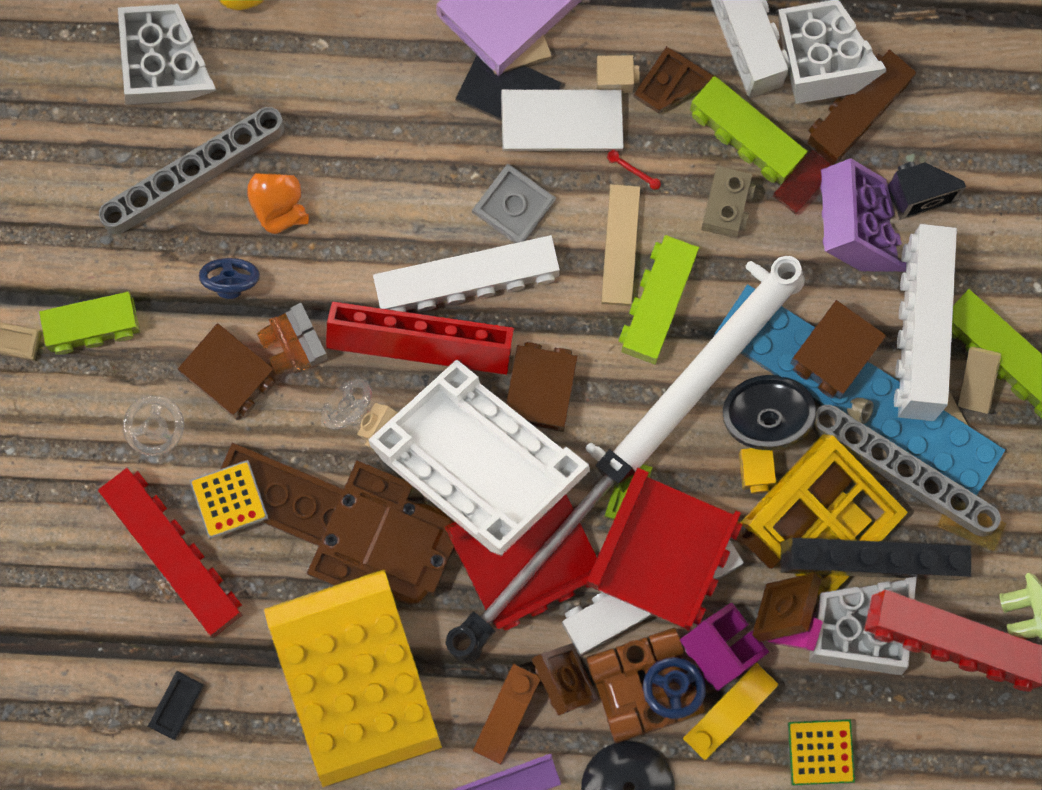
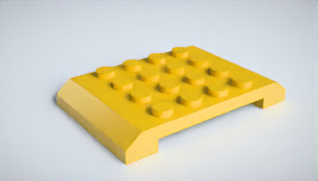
[264,570,442,787]

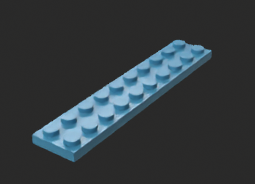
[714,284,1005,495]

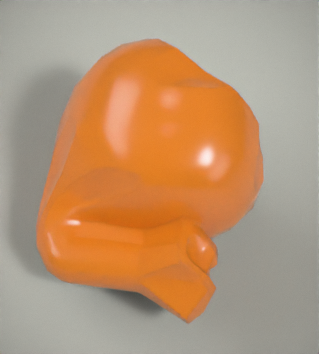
[247,173,309,234]

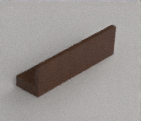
[735,461,851,569]

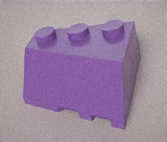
[821,158,906,272]

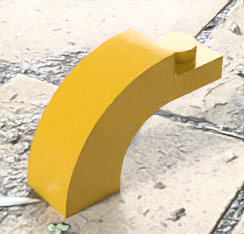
[683,662,779,760]

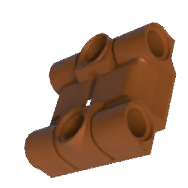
[586,627,705,744]

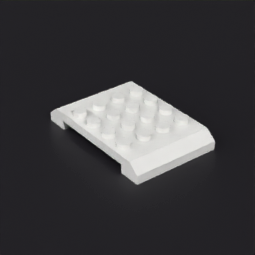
[369,360,590,555]

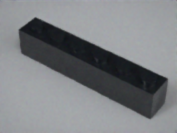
[781,537,971,581]

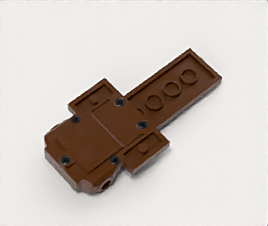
[220,442,455,605]

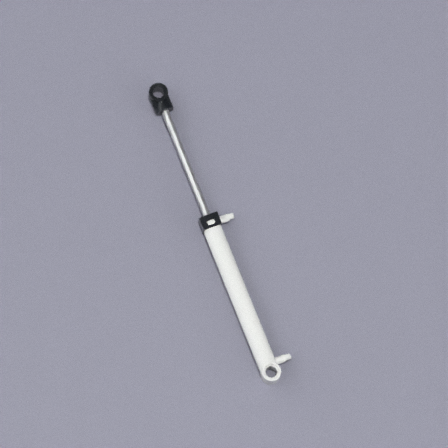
[445,256,805,663]

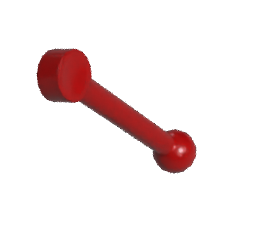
[607,150,661,190]

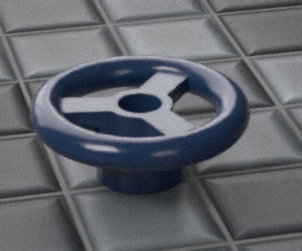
[199,258,260,299]
[643,658,706,719]

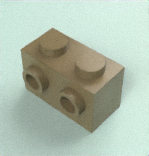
[701,166,756,238]

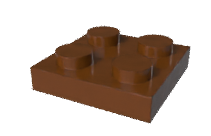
[752,573,821,642]
[532,643,599,716]

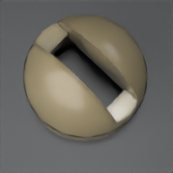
[847,397,874,424]

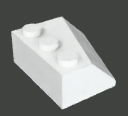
[779,0,886,104]
[118,4,216,105]
[809,577,917,675]

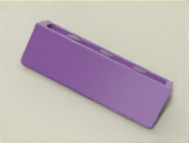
[452,754,561,790]

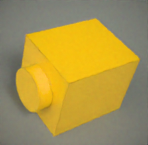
[739,448,776,494]

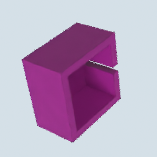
[680,602,769,691]

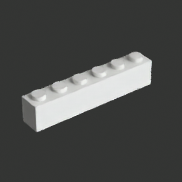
[373,235,560,312]
[562,539,743,656]

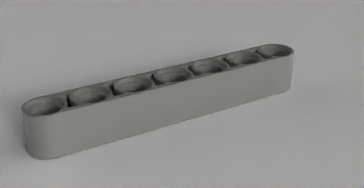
[99,107,284,234]
[812,405,1001,537]

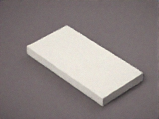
[501,90,623,151]

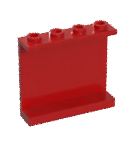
[586,467,743,631]
[445,494,597,631]

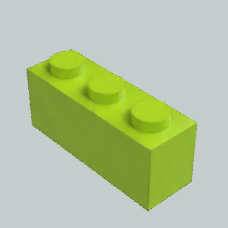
[39,292,140,355]

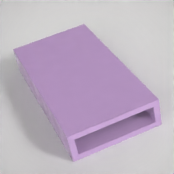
[436,0,582,76]

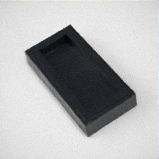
[147,670,205,741]

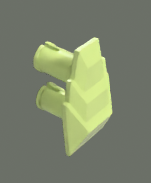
[1000,573,1042,640]

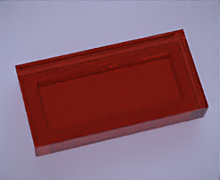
[773,150,832,215]

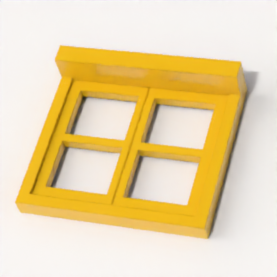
[741,434,908,598]

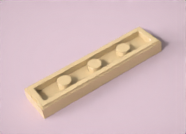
[601,184,640,306]

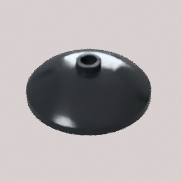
[723,375,816,450]
[581,741,675,790]

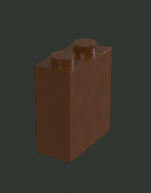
[790,300,886,399]
[178,323,276,421]
[506,342,577,432]

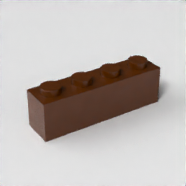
[807,49,917,165]

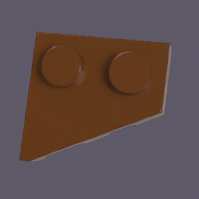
[633,46,714,114]

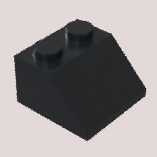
[888,161,966,220]

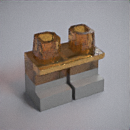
[256,303,328,375]

